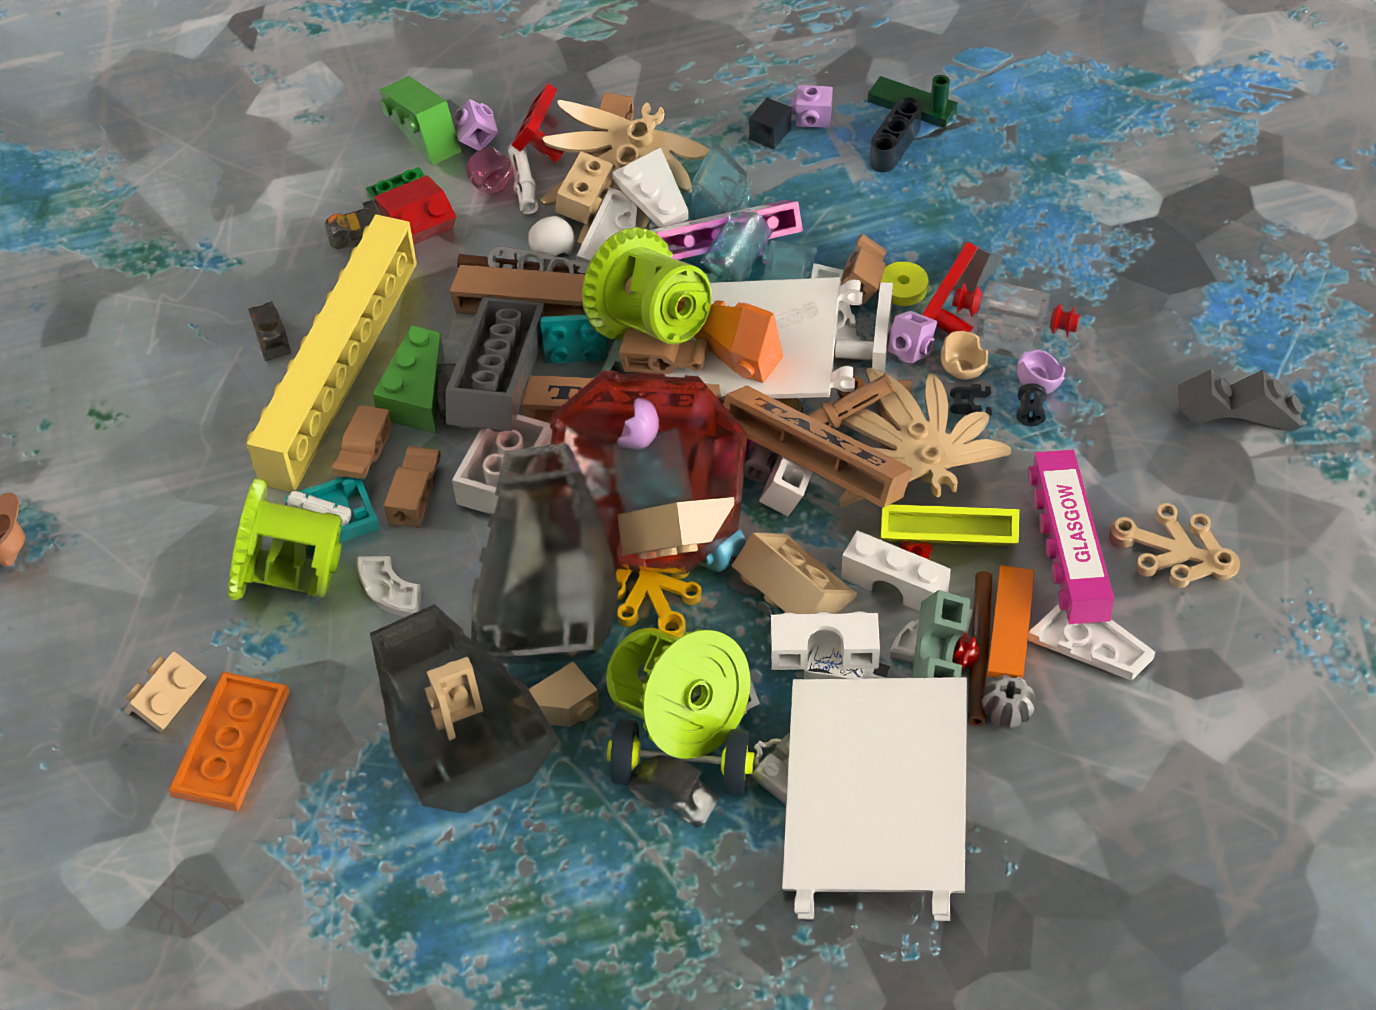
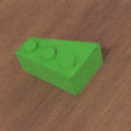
[372,325,445,434]

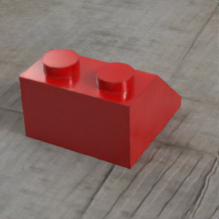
[373,175,457,245]

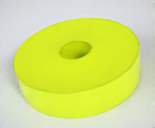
[879,262,928,306]

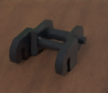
[950,384,992,417]

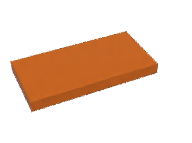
[168,671,290,812]

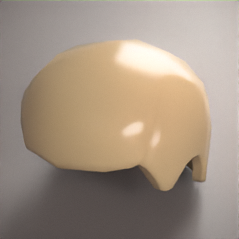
[940,331,988,380]

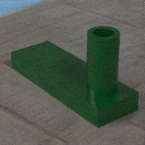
[867,75,958,128]

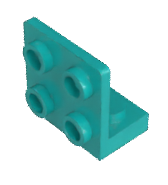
[541,315,608,364]

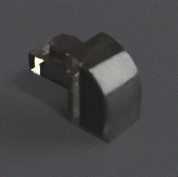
[628,755,719,828]

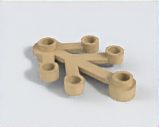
[1109,503,1241,588]

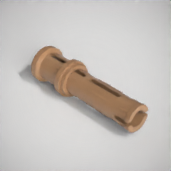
[807,373,896,429]

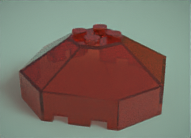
[545,370,748,574]

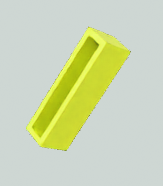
[881,505,1020,547]

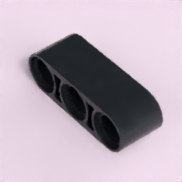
[870,97,922,173]

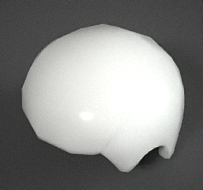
[528,216,577,256]

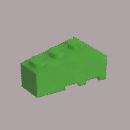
[379,76,462,166]

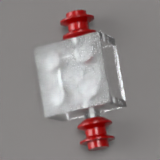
[952,280,1080,359]

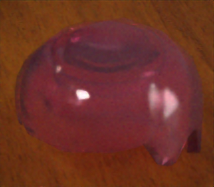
[466,147,514,194]

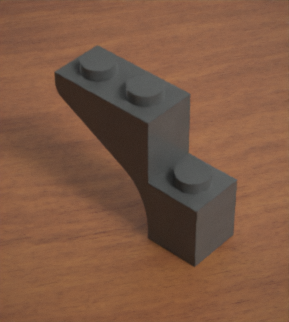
[1178,369,1303,431]

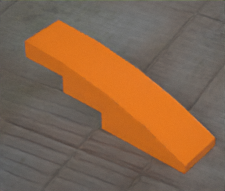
[987,565,1034,679]

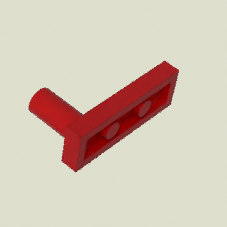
[511,83,564,163]
[922,241,978,334]

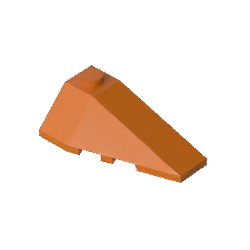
[677,297,783,383]

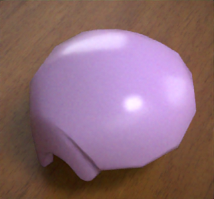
[1016,349,1065,394]
[617,398,659,450]

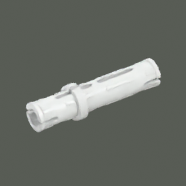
[508,143,539,214]

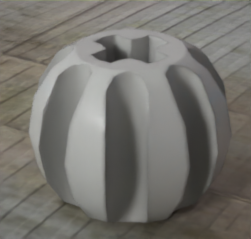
[982,675,1036,728]

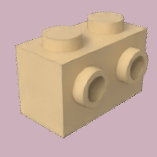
[555,151,614,225]

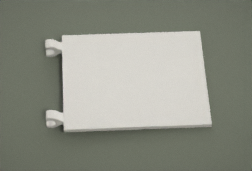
[641,277,862,400]
[782,677,967,921]

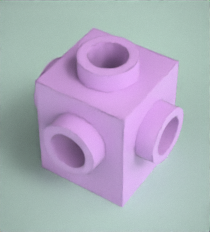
[791,85,833,128]
[452,99,499,152]
[887,311,937,363]

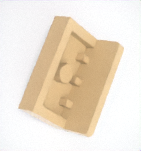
[123,651,206,733]
[424,657,483,741]

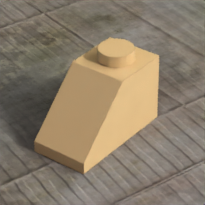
[515,662,600,727]

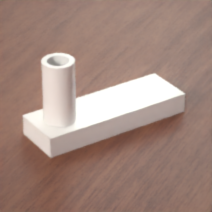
[835,282,893,373]

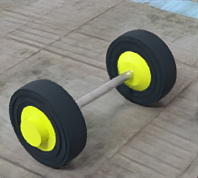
[607,719,754,796]

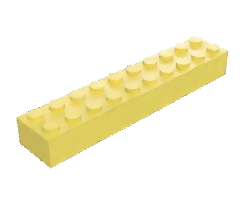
[246,214,417,492]

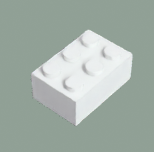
[452,414,556,522]

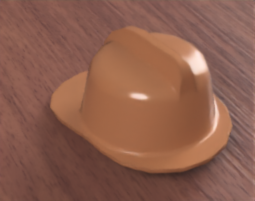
[0,492,26,567]

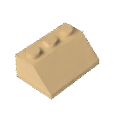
[617,497,734,560]
[732,533,858,614]

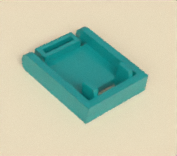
[284,476,380,553]

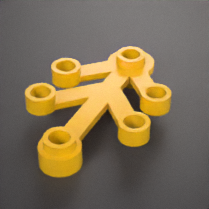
[605,544,702,637]

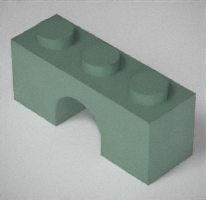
[911,590,970,678]

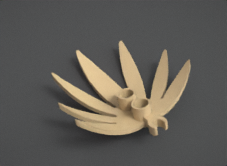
[540,100,711,246]
[839,368,1011,508]

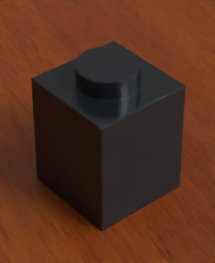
[749,98,792,149]

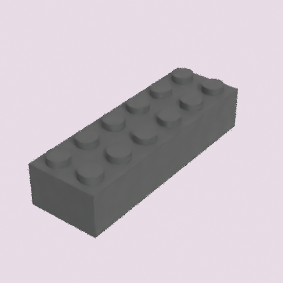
[446,297,545,432]

